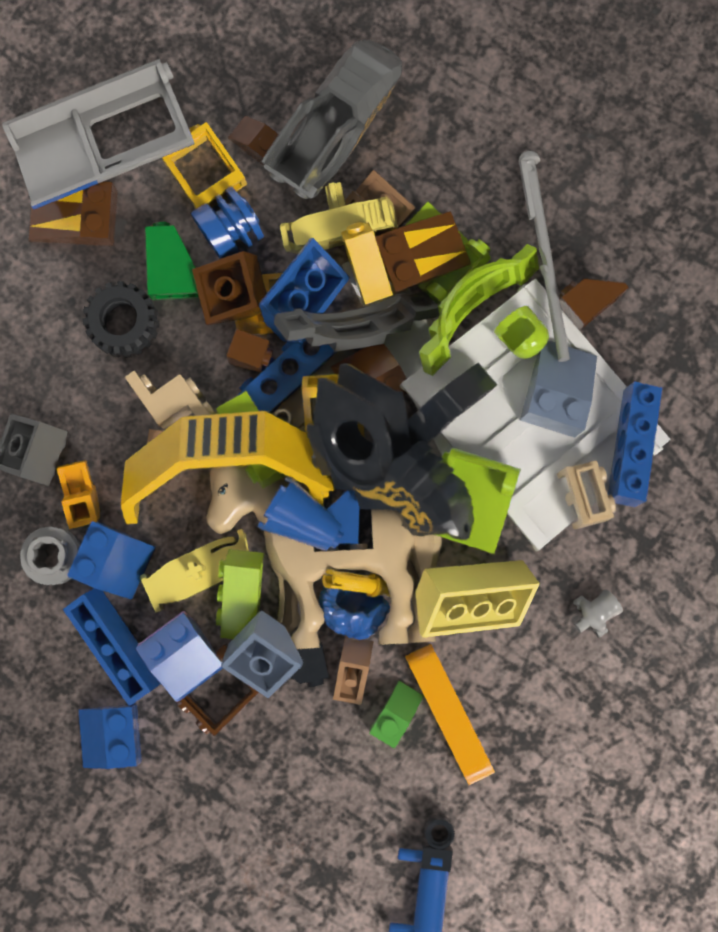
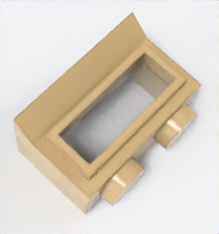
[557,460,616,530]

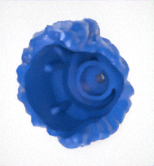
[318,585,390,640]

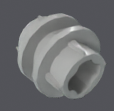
[20,526,81,585]

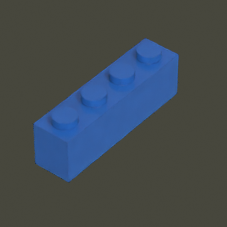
[63,588,161,706]

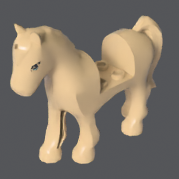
[206,465,442,649]

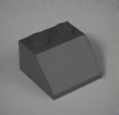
[0,413,68,486]

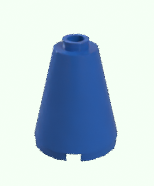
[257,476,344,551]

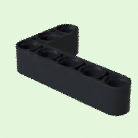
[407,362,498,445]

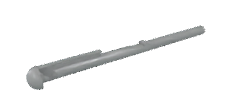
[519,150,570,362]

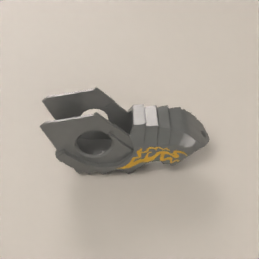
[262,39,402,199]

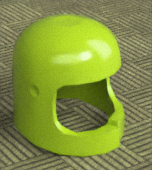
[493,306,549,359]

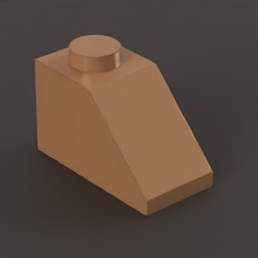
[333,636,374,705]

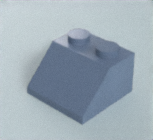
[220,610,303,698]

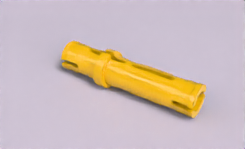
[322,569,390,597]

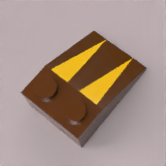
[29,181,118,246]
[375,211,471,295]

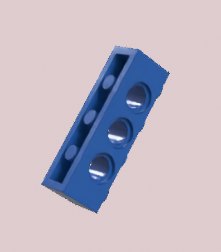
[238,338,336,414]
[608,381,662,507]

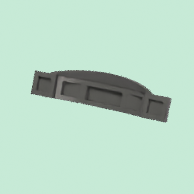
[274,292,439,352]

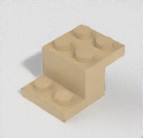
[125,371,217,430]

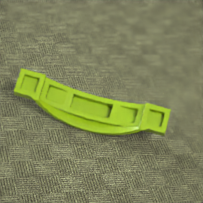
[419,244,539,376]

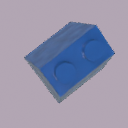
[67,521,156,600]

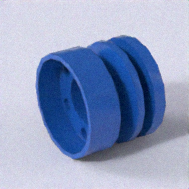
[190,186,264,259]

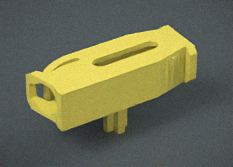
[280,182,398,254]
[140,529,249,612]

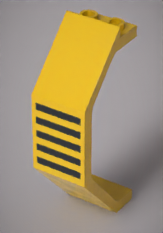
[120,411,334,524]

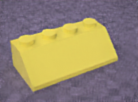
[416,560,540,638]

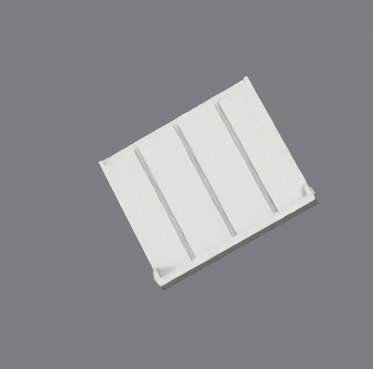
[400,278,671,552]

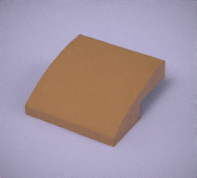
[345,170,417,228]

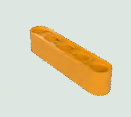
[405,643,495,785]

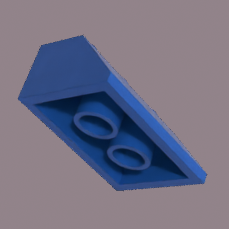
[259,238,351,343]

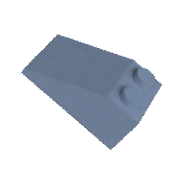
[520,340,597,438]

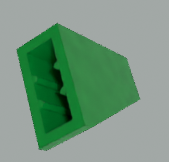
[145,222,199,300]

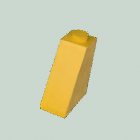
[341,222,393,305]

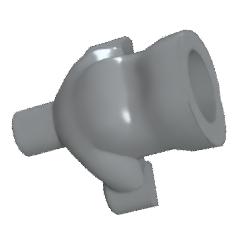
[573,589,623,638]

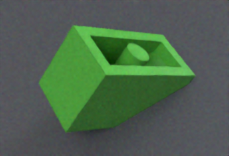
[369,681,424,749]

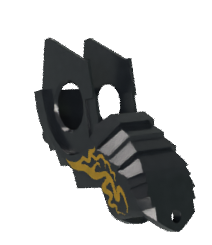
[306,363,474,540]

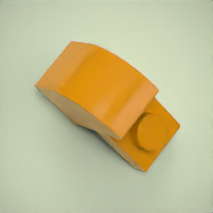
[57,460,100,529]

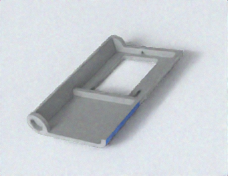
[2,59,195,210]

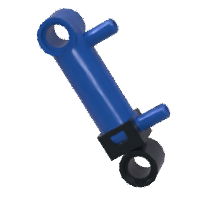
[389,815,455,932]

